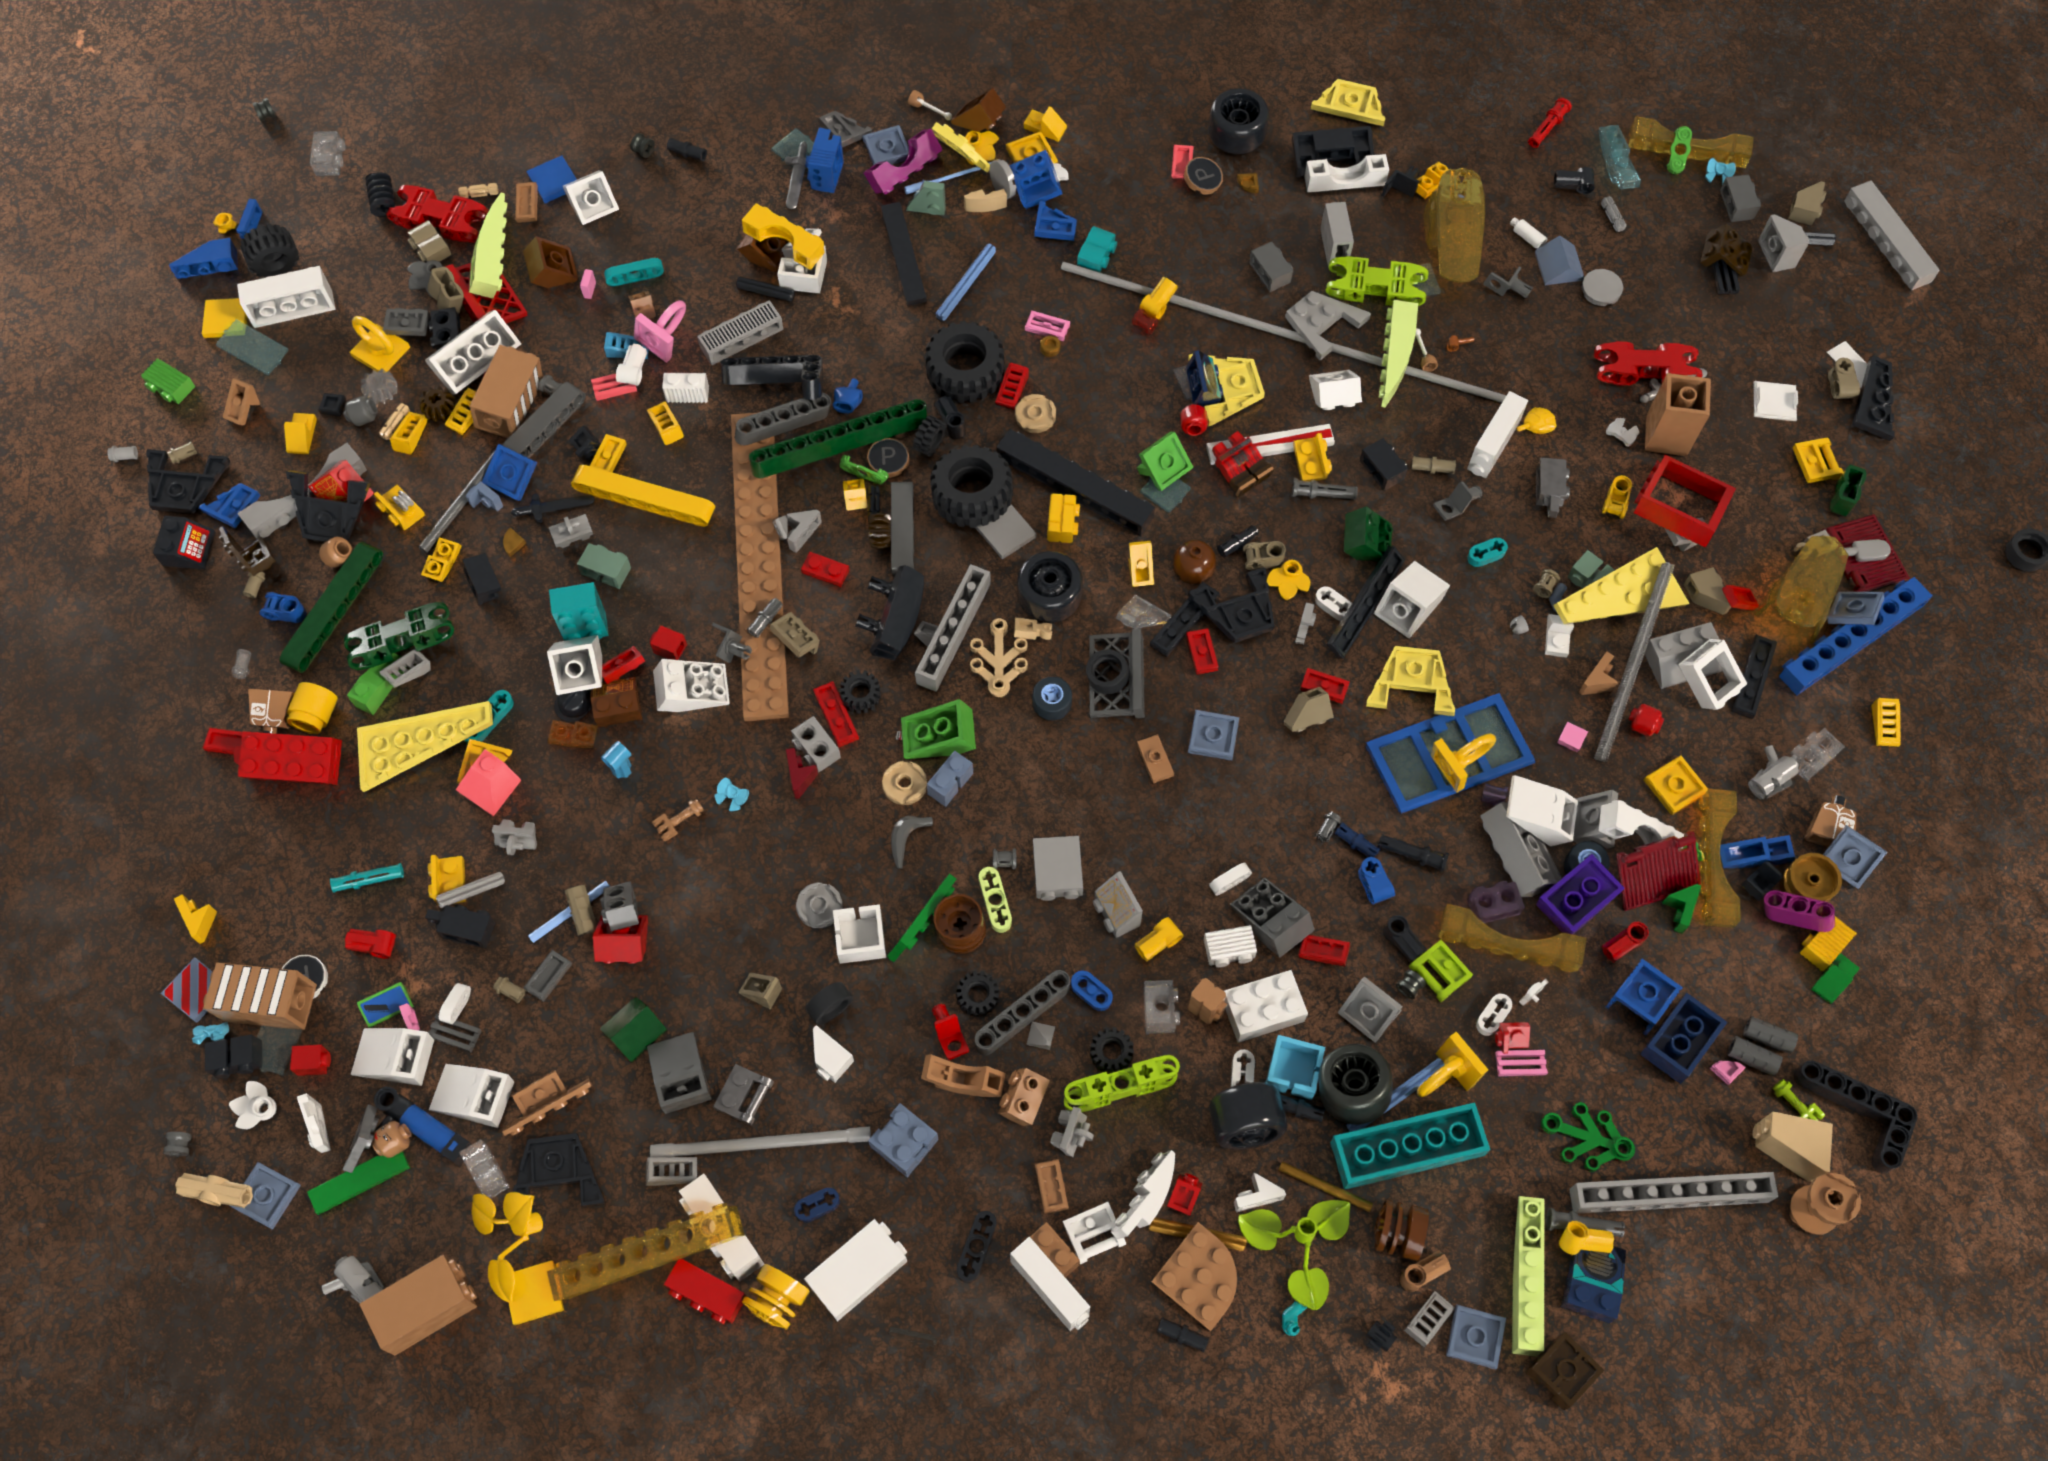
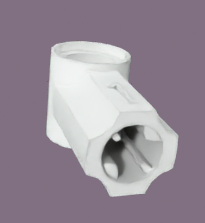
[616,344,647,386]

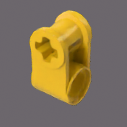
[1602,475,1632,519]

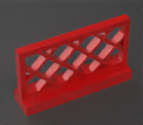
[445,263,527,324]

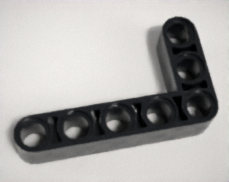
[720,355,824,400]
[1794,1060,1918,1174]

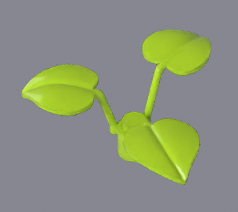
[1238,1200,1350,1310]

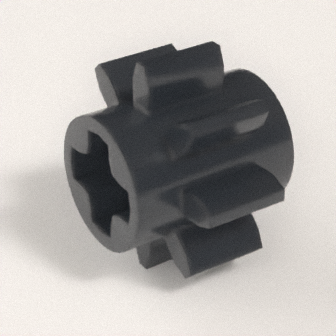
[1365,1320,1397,1353]

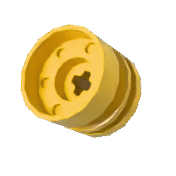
[742,1264,810,1330]

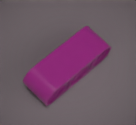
[1764,890,1835,932]

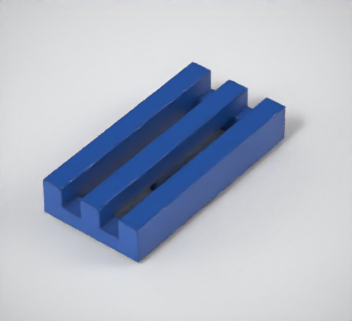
[236,199,263,239]

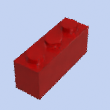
[664,1257,747,1325]

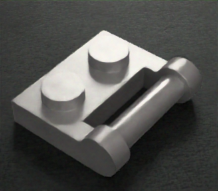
[713,1064,774,1126]

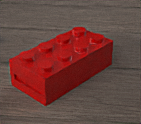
[234,731,342,785]

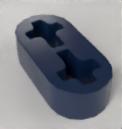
[794,1188,840,1223]

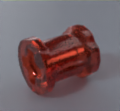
[1132,308,1159,335]

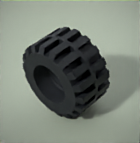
[240,224,299,278]

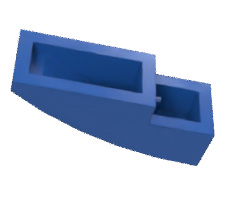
[1718,835,1795,868]

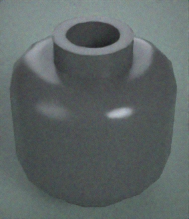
[344,396,378,426]

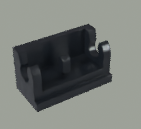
[462,553,501,606]

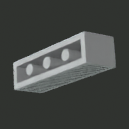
[697,300,784,365]

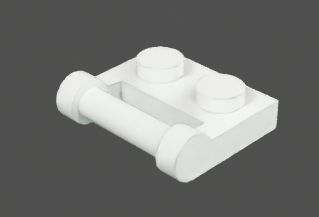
[1063,1202,1126,1264]

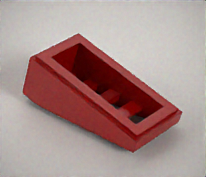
[995,363,1029,410]

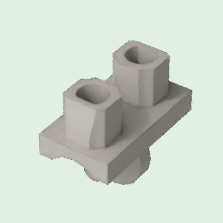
[549,514,593,548]
[492,819,537,855]
[1050,1107,1094,1157]

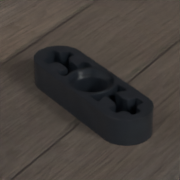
[957,1211,997,1283]

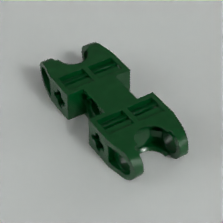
[343,602,454,670]

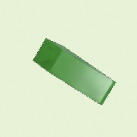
[347,653,407,715]

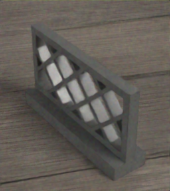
[1089,628,1145,718]

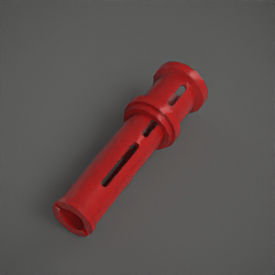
[1528,97,1572,148]

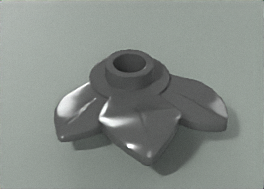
[407,260,443,297]

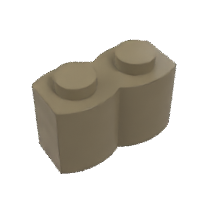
[407,220,451,262]
[428,267,464,314]

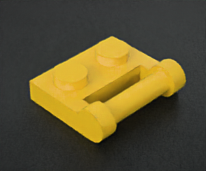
[1793,438,1844,483]

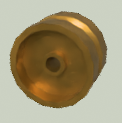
[1780,853,1842,902]

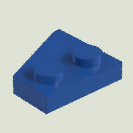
[1034,201,1077,241]
[199,483,261,528]

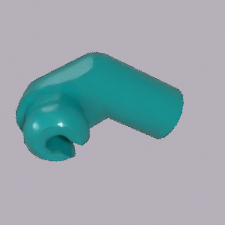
[1282,1301,1307,1336]

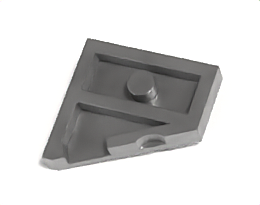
[819,111,872,147]

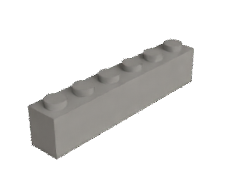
[1844,181,1940,291]
[915,564,991,692]

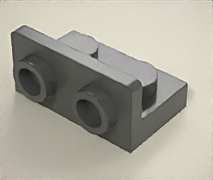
[383,308,431,336]

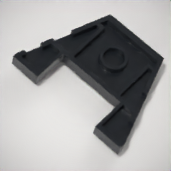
[146,449,230,514]
[286,470,370,542]
[1188,567,1275,643]
[512,1133,605,1208]

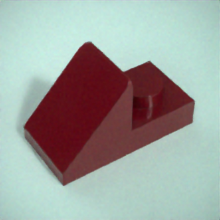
[786,748,818,799]

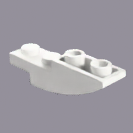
[1111,1150,1175,1239]

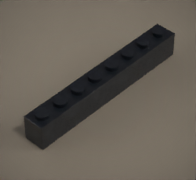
[996,429,1155,537]

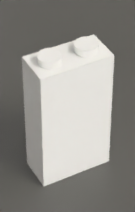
[1467,391,1528,478]
[804,1219,907,1322]
[1010,1237,1090,1331]

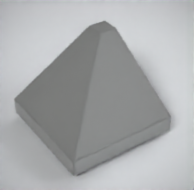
[773,515,788,540]
[914,621,938,647]
[1027,1022,1055,1050]

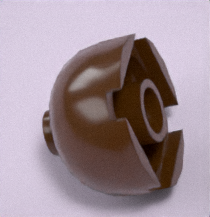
[1173,540,1216,584]

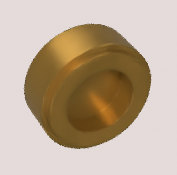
[1040,336,1061,357]

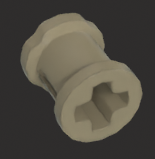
[1533,569,1560,598]

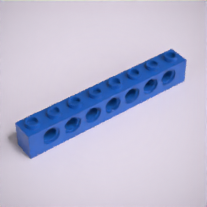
[1779,577,1933,696]

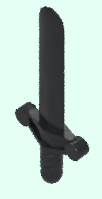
[511,494,595,523]

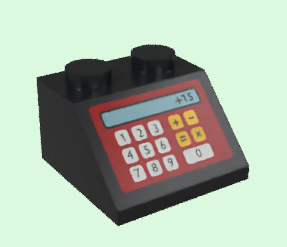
[153,516,216,570]

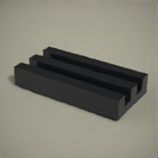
[1711,259,1740,294]

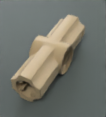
[175,1173,253,1208]

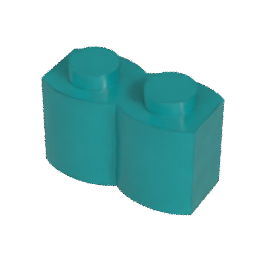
[1077,226,1117,272]

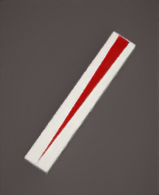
[1206,424,1335,465]

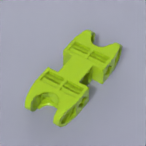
[1326,256,1429,306]
[1064,1055,1180,1112]

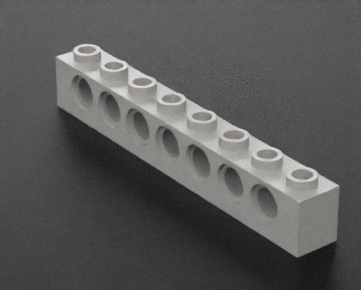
[1569,1172,1778,1214]

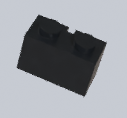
[1360,438,1408,491]
[205,1034,262,1079]

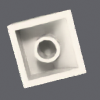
[563,171,619,225]
[1309,370,1362,410]

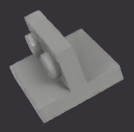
[1573,790,1618,848]
[1338,976,1403,1043]

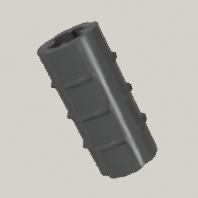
[1743,1016,1798,1054]
[1727,1036,1783,1076]

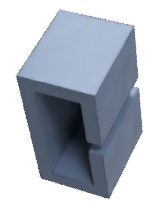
[927,751,973,807]

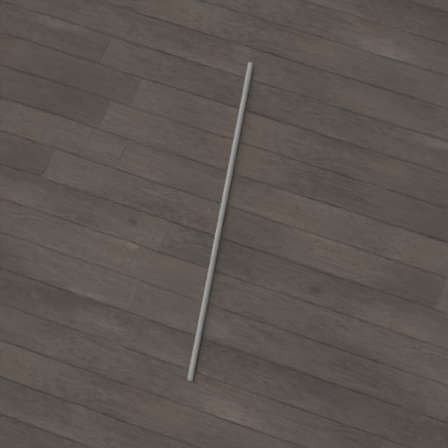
[1061,262,1506,403]

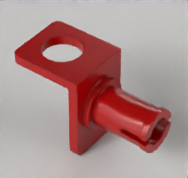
[932,1004,970,1060]

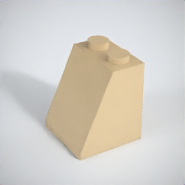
[1753,1112,1833,1182]

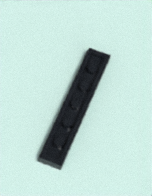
[881,202,927,306]
[1326,546,1405,659]

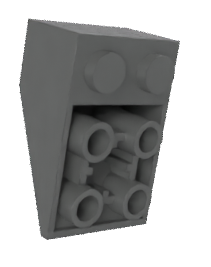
[1230,878,1315,958]
[647,1032,712,1114]

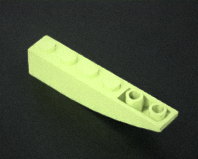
[469,193,507,298]
[1378,300,1418,407]
[1512,1196,1544,1356]

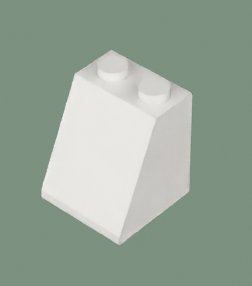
[1374,561,1450,638]
[547,635,602,695]

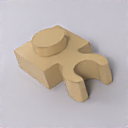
[1014,617,1052,640]

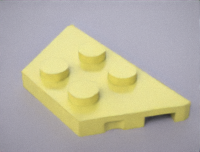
[1311,79,1385,126]
[932,122,990,173]

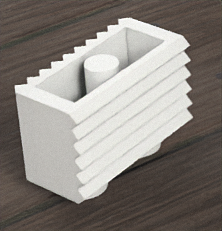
[662,373,709,403]
[1204,925,1257,967]

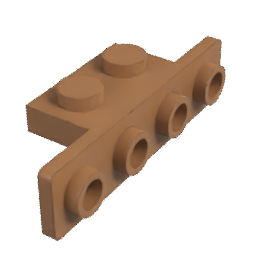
[502,1070,592,1136]

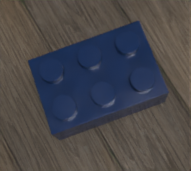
[1640,993,1727,1084]

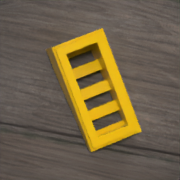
[445,388,476,435]
[647,401,684,445]
[390,412,428,455]
[1871,698,1901,747]

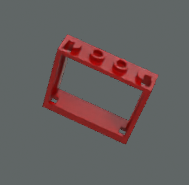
[1634,455,1736,548]

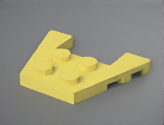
[1188,354,1265,426]
[1366,646,1455,716]

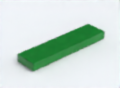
[307,1151,410,1215]

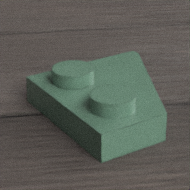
[907,181,946,215]

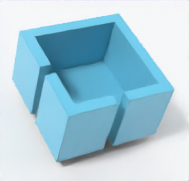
[1266,1035,1325,1100]

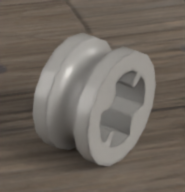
[392,490,414,512]

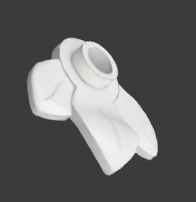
[229,1081,277,1129]

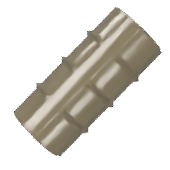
[565,885,597,936]

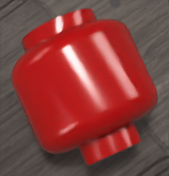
[1180,404,1208,436]
[1628,704,1665,737]

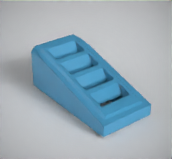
[604,332,649,359]

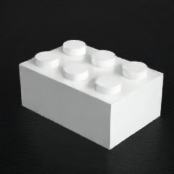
[1224,970,1308,1043]

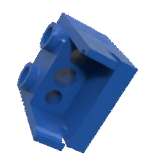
[805,128,844,193]
[1009,150,1063,209]
[1606,959,1683,1036]

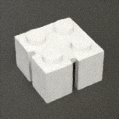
[833,904,886,964]

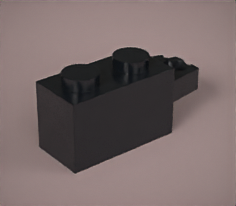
[425,904,496,949]

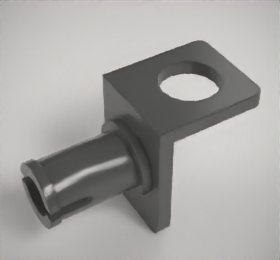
[1483,266,1533,299]
[1433,481,1482,520]
[712,623,752,663]

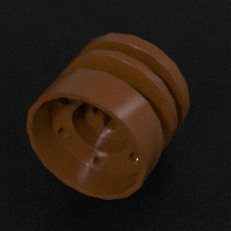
[934,894,986,954]
[1374,1199,1429,1261]

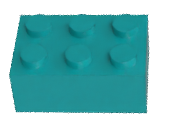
[549,582,609,641]

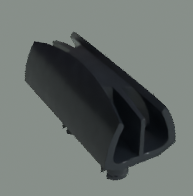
[855,565,924,660]

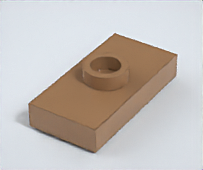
[515,182,538,223]
[1137,735,1174,783]
[1035,1159,1069,1214]

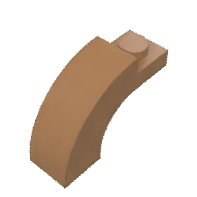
[921,1054,1006,1097]

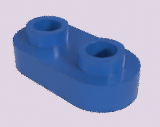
[1071,971,1113,1011]

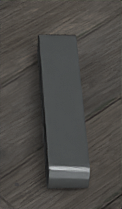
[503,382,586,458]
[734,393,831,446]
[891,482,914,576]
[975,970,1070,1056]

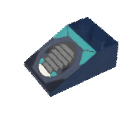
[1185,350,1223,407]
[1560,1246,1626,1324]

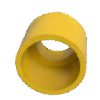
[287,682,338,734]

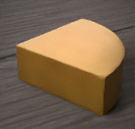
[1237,173,1259,193]
[503,527,526,557]

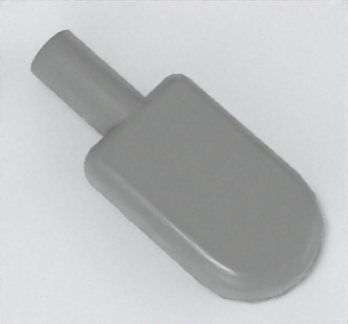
[1837,539,1891,562]

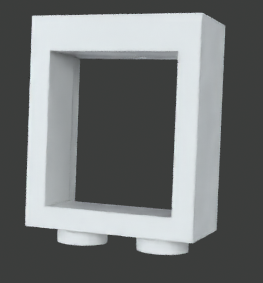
[1678,639,1747,710]

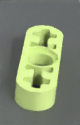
[979,867,1012,933]

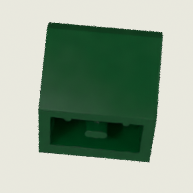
[1344,506,1393,562]

